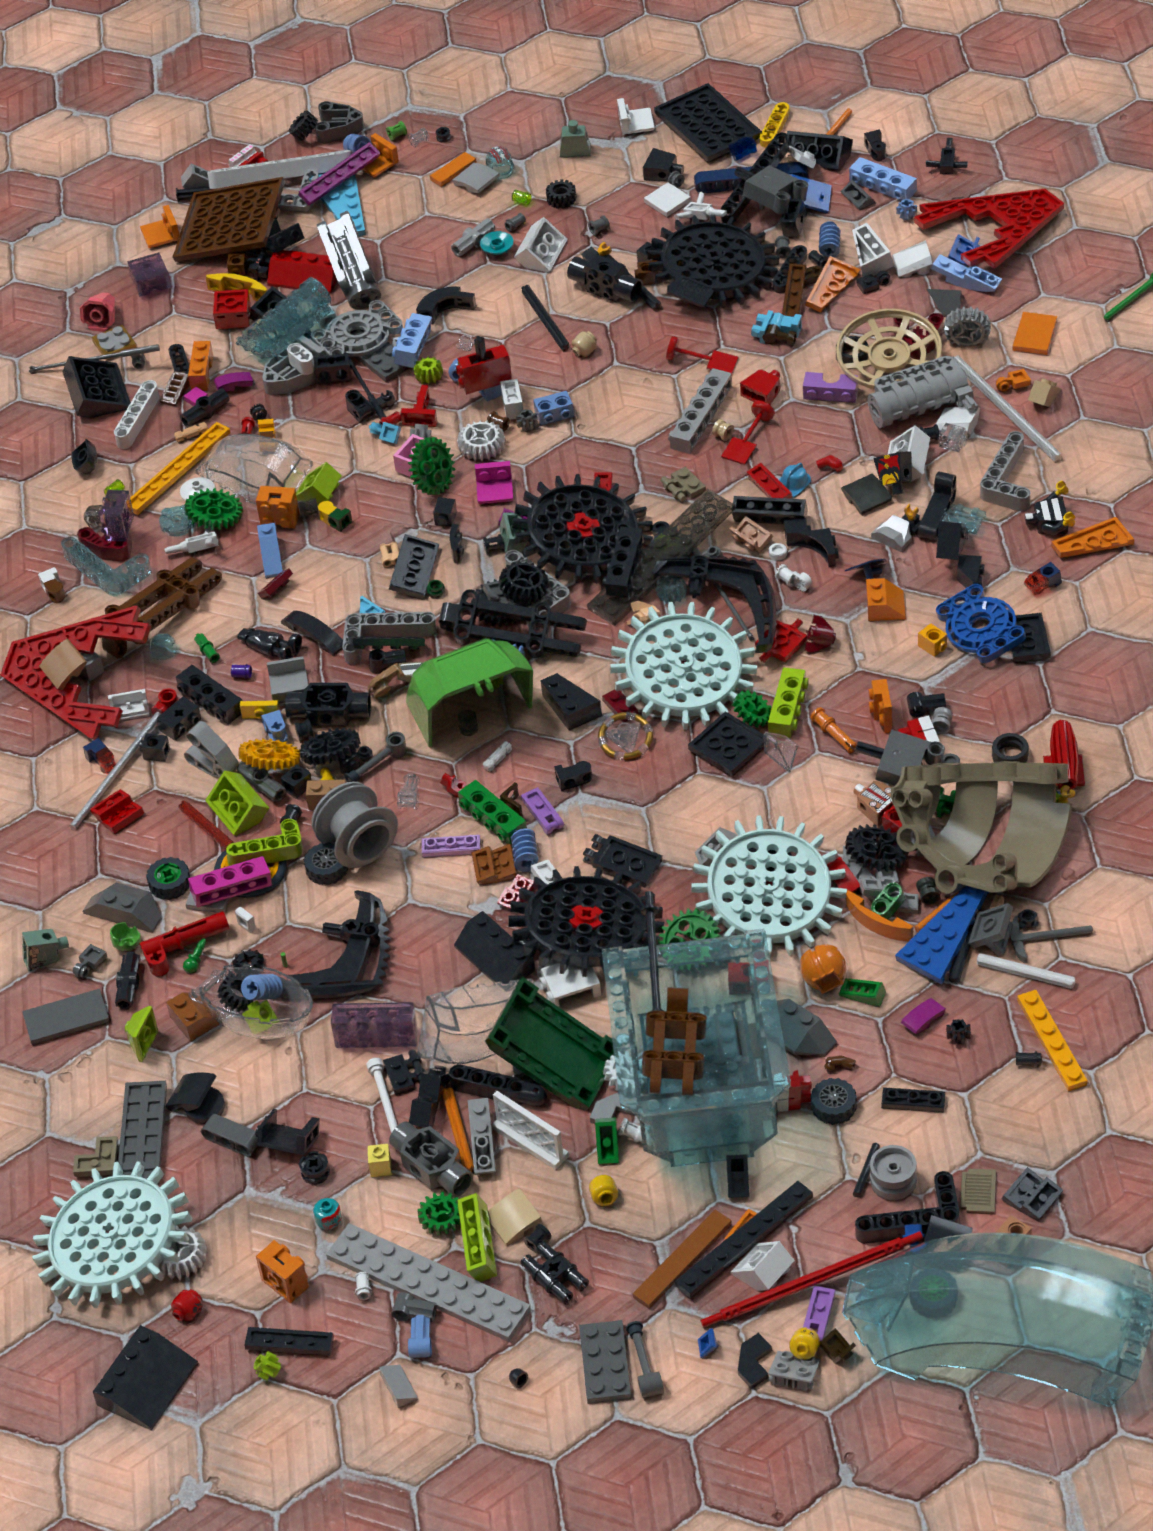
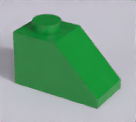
[595,1117,619,1164]

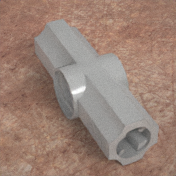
[451,218,496,257]

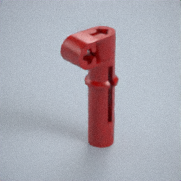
[139,911,230,976]

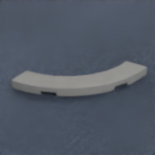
[843,846,919,914]

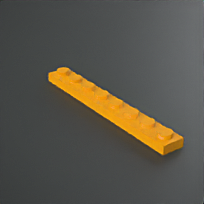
[123,422,231,515]

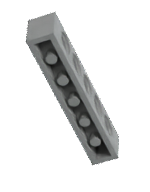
[668,368,732,454]

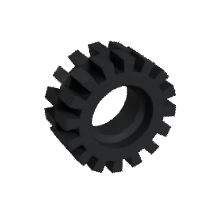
[289,110,318,141]
[546,179,576,209]
[217,973,254,1012]

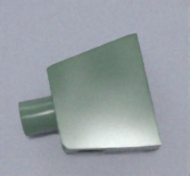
[560,120,591,157]

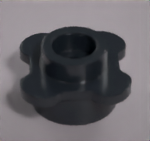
[1017,909,1039,929]

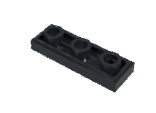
[881,1087,946,1113]

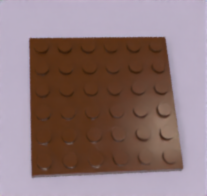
[173,177,285,262]

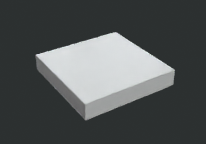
[644,183,691,217]

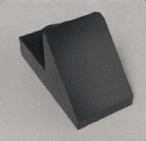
[726,1154,750,1198]

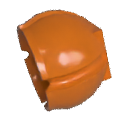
[800,944,846,994]

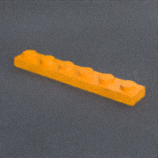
[1017,990,1088,1092]

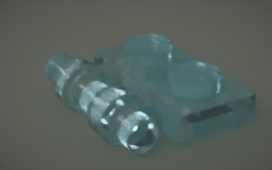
[942,504,986,535]

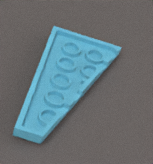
[309,172,366,236]

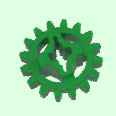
[732,690,772,728]
[417,1192,461,1235]

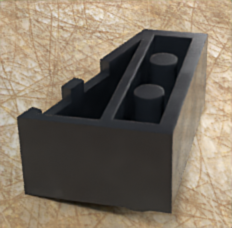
[936,521,969,560]
[540,673,602,731]

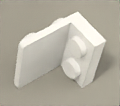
[617,98,655,134]

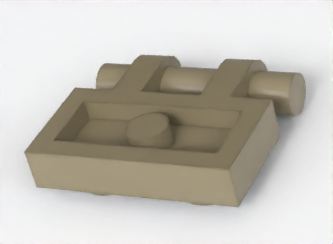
[660,467,706,502]

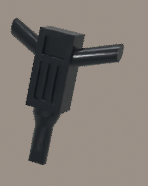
[926,138,968,174]

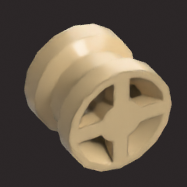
[712,419,734,441]

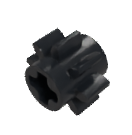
[946,1019,971,1044]

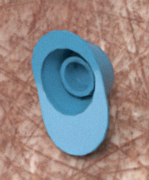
[779,463,811,498]

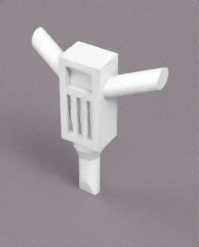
[674,192,727,220]
[164,527,219,554]

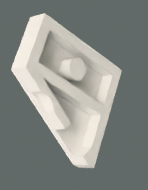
[787,146,816,168]

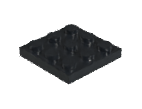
[688,711,769,776]

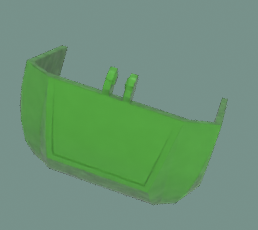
[406,638,533,747]

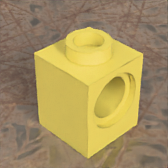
[368,1144,392,1177]

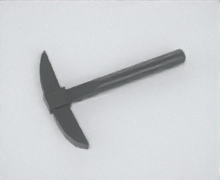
[1010,916,1093,963]

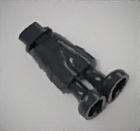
[237,628,302,660]

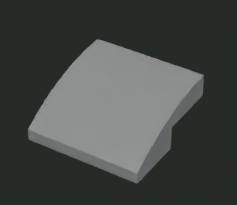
[452,163,500,193]

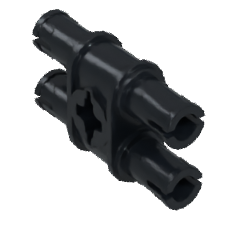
[520,1241,589,1304]

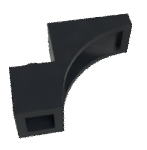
[784,518,839,567]
[409,1065,450,1128]

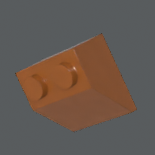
[166,992,224,1042]

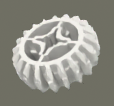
[457,420,505,461]
[150,1225,207,1280]

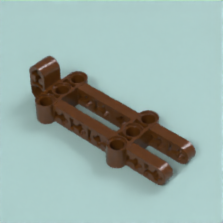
[102,557,222,659]
[642,987,707,1096]

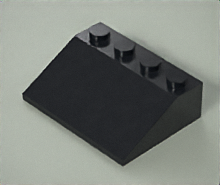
[63,356,130,418]
[93,1325,198,1431]

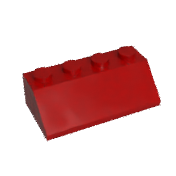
[267,250,337,294]

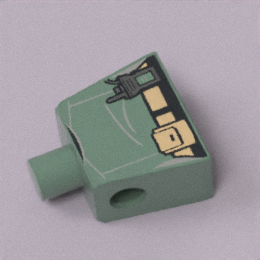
[22,929,69,972]

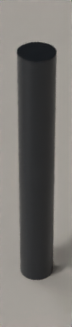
[853,1143,880,1197]

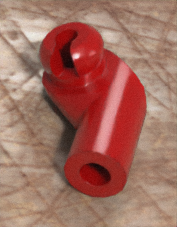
[816,455,843,471]

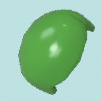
[110,922,141,951]

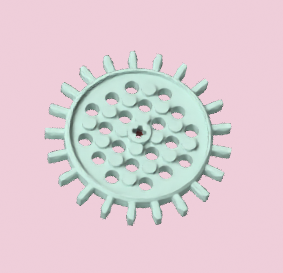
[610,602,757,730]
[691,815,847,958]
[32,1161,192,1308]

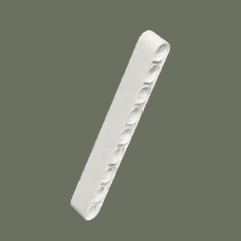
[207,150,351,189]

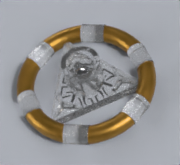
[598,712,653,760]

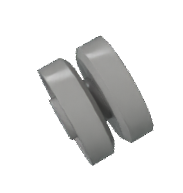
[870,1145,917,1200]

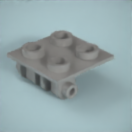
[768,1351,821,1391]

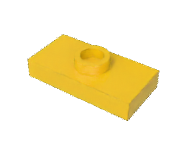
[240,700,279,719]

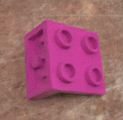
[474,461,513,504]

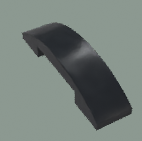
[281,610,343,656]

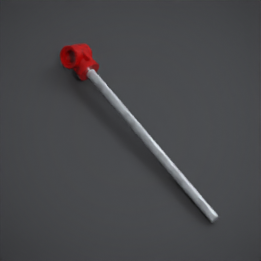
[69,688,178,830]

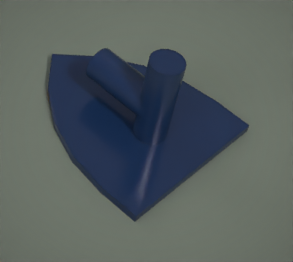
[845,559,887,579]

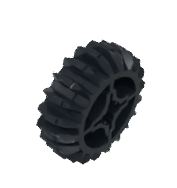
[499,561,549,605]

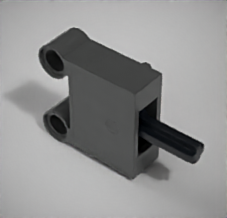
[734,165,809,214]
[855,730,945,786]

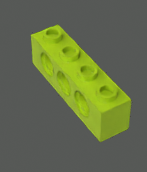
[768,667,809,738]
[457,1193,497,1282]

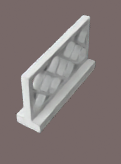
[492,1091,569,1170]

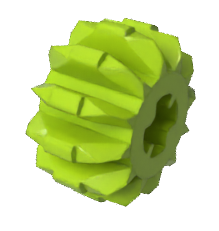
[414,356,443,385]

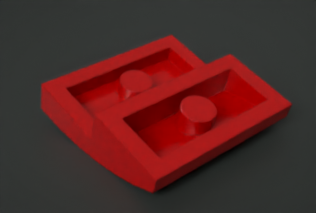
[90,789,145,834]

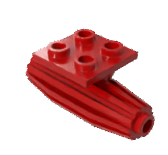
[1043,720,1085,790]

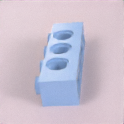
[849,157,917,201]
[392,313,432,368]

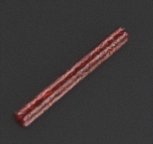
[178,800,235,850]

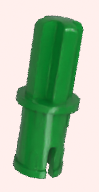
[194,633,220,663]

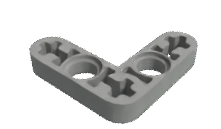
[277,169,319,212]

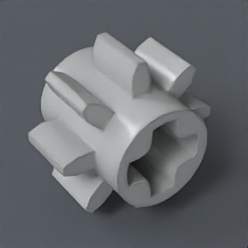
[410,424,432,438]

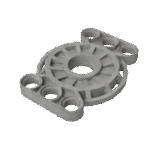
[311,300,403,357]

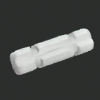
[483,741,512,772]

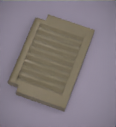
[960,1168,996,1214]

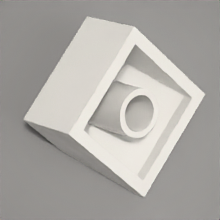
[730,1241,795,1291]

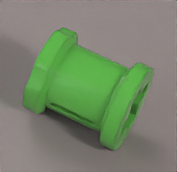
[386,121,407,140]

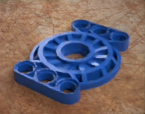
[936,584,1026,663]

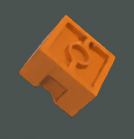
[256,486,300,529]
[256,1240,309,1304]

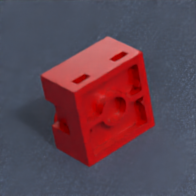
[213,289,251,329]

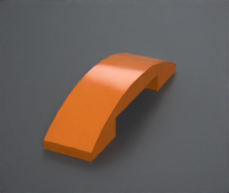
[846,890,913,941]

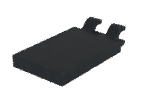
[583,834,663,888]

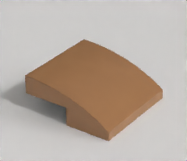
[39,639,87,690]

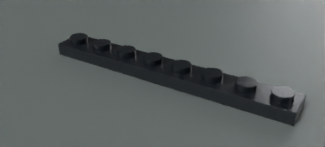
[675,1181,813,1298]

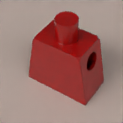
[740,369,781,405]

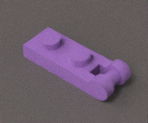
[521,787,564,835]
[803,1286,835,1341]

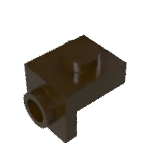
[820,1328,856,1363]

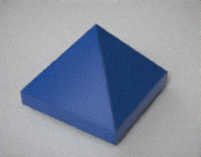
[698,1328,718,1358]

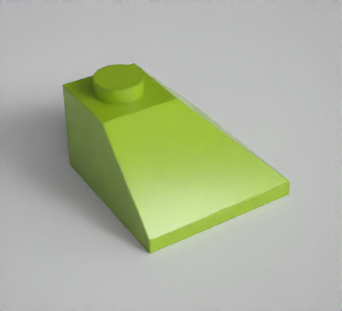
[125,1006,159,1062]

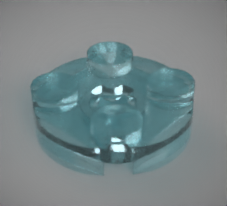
[159,505,195,536]

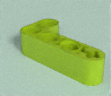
[226,819,302,866]

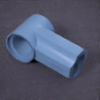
[408,1315,432,1358]

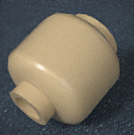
[572,331,597,357]

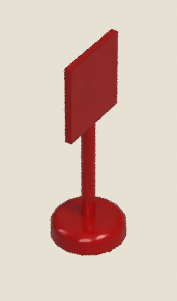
[666,336,739,373]
[721,400,775,465]

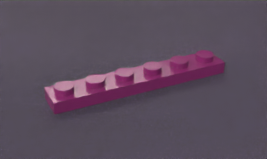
[298,142,380,206]

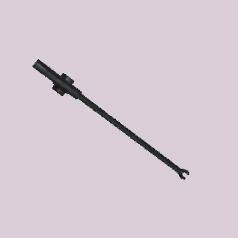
[349,357,395,420]

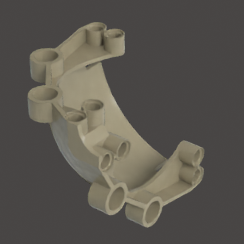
[891,761,1072,894]

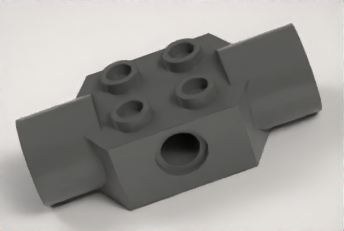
[389,1121,473,1197]

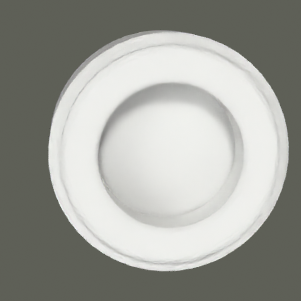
[769,543,787,561]

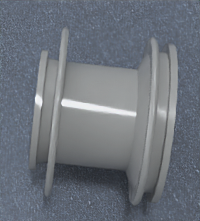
[311,782,398,868]

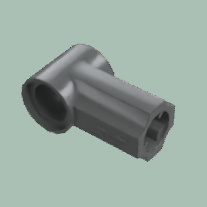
[391,1292,437,1322]

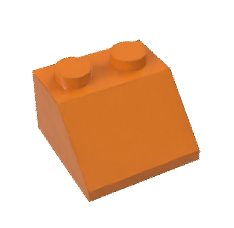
[866,578,906,621]

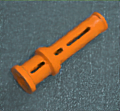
[810,707,857,753]

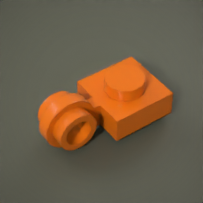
[996,369,1031,392]

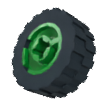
[146,857,191,900]

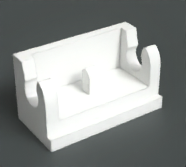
[108,689,150,721]

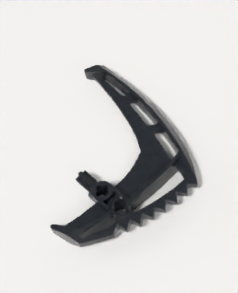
[651,555,776,653]
[227,890,391,998]

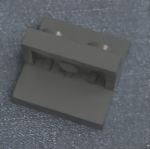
[968,903,1013,956]

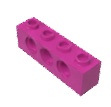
[188,856,272,908]

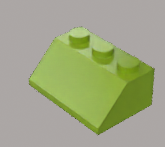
[205,770,269,836]

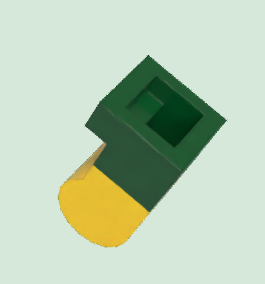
[318,501,352,532]

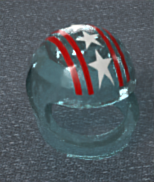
[485,146,514,179]

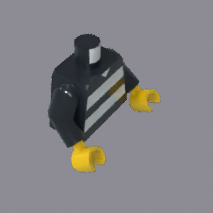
[1024,480,1075,536]

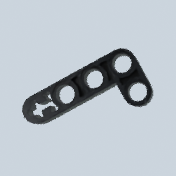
[917,471,956,541]

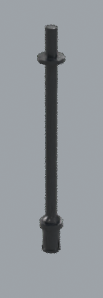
[641,891,664,1011]

